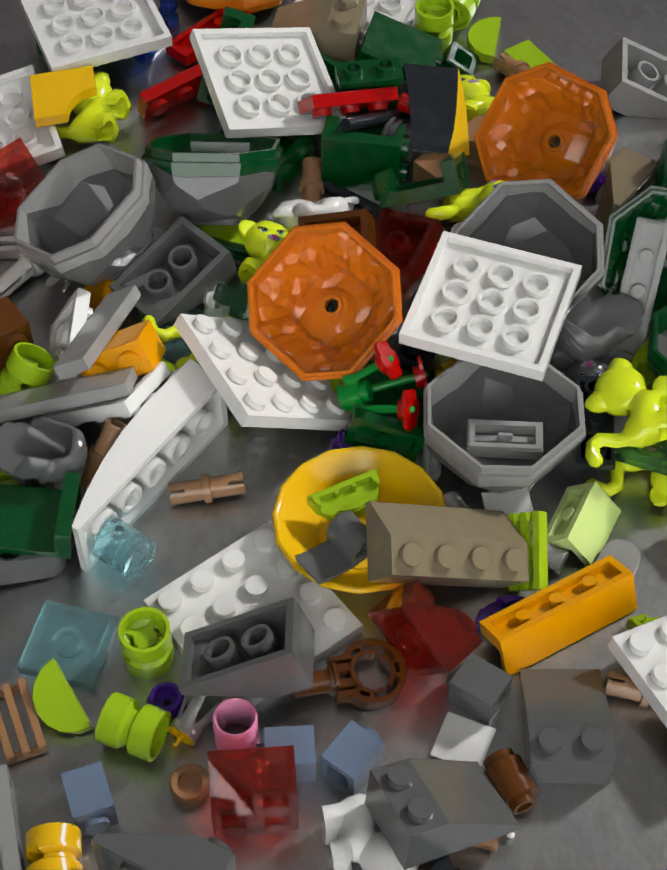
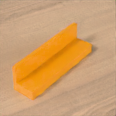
[479,555,638,676]

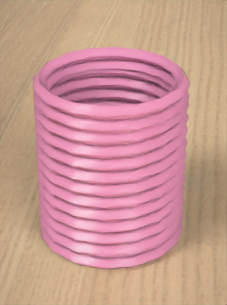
[212,697,260,761]

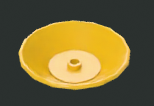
[272,446,446,595]

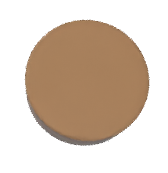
[169,764,212,809]

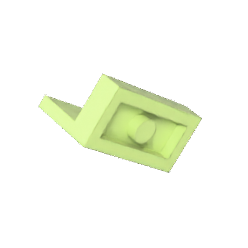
[547,481,621,567]

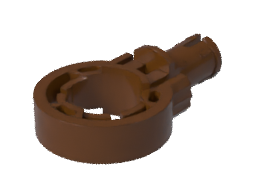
[292,638,407,710]

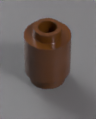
[483,748,540,815]

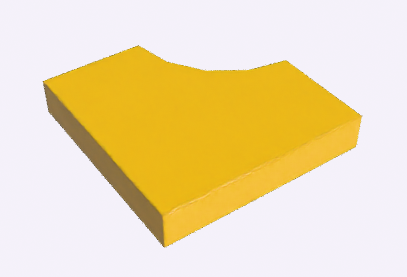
[29,65,97,127]

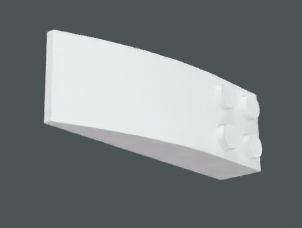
[72,359,228,572]

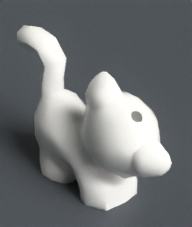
[272,197,359,228]
[320,793,419,870]

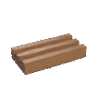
[0,677,48,766]

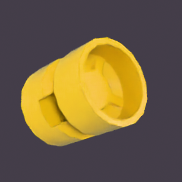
[25,822,83,870]

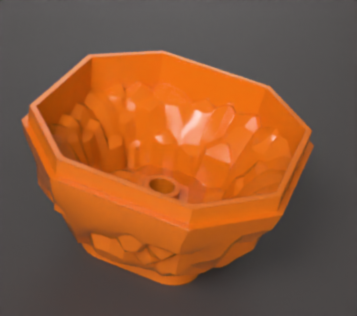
[474,62,618,200]
[247,222,403,381]

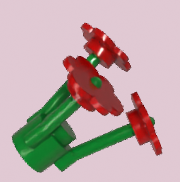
[337,341,429,431]

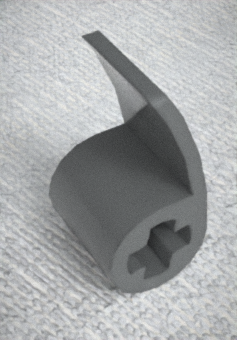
[295,511,367,584]

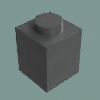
[446,652,513,726]

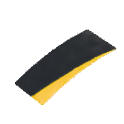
[404,63,470,156]

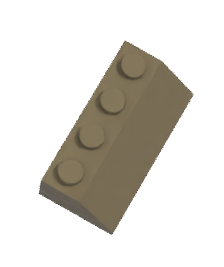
[365,501,529,588]

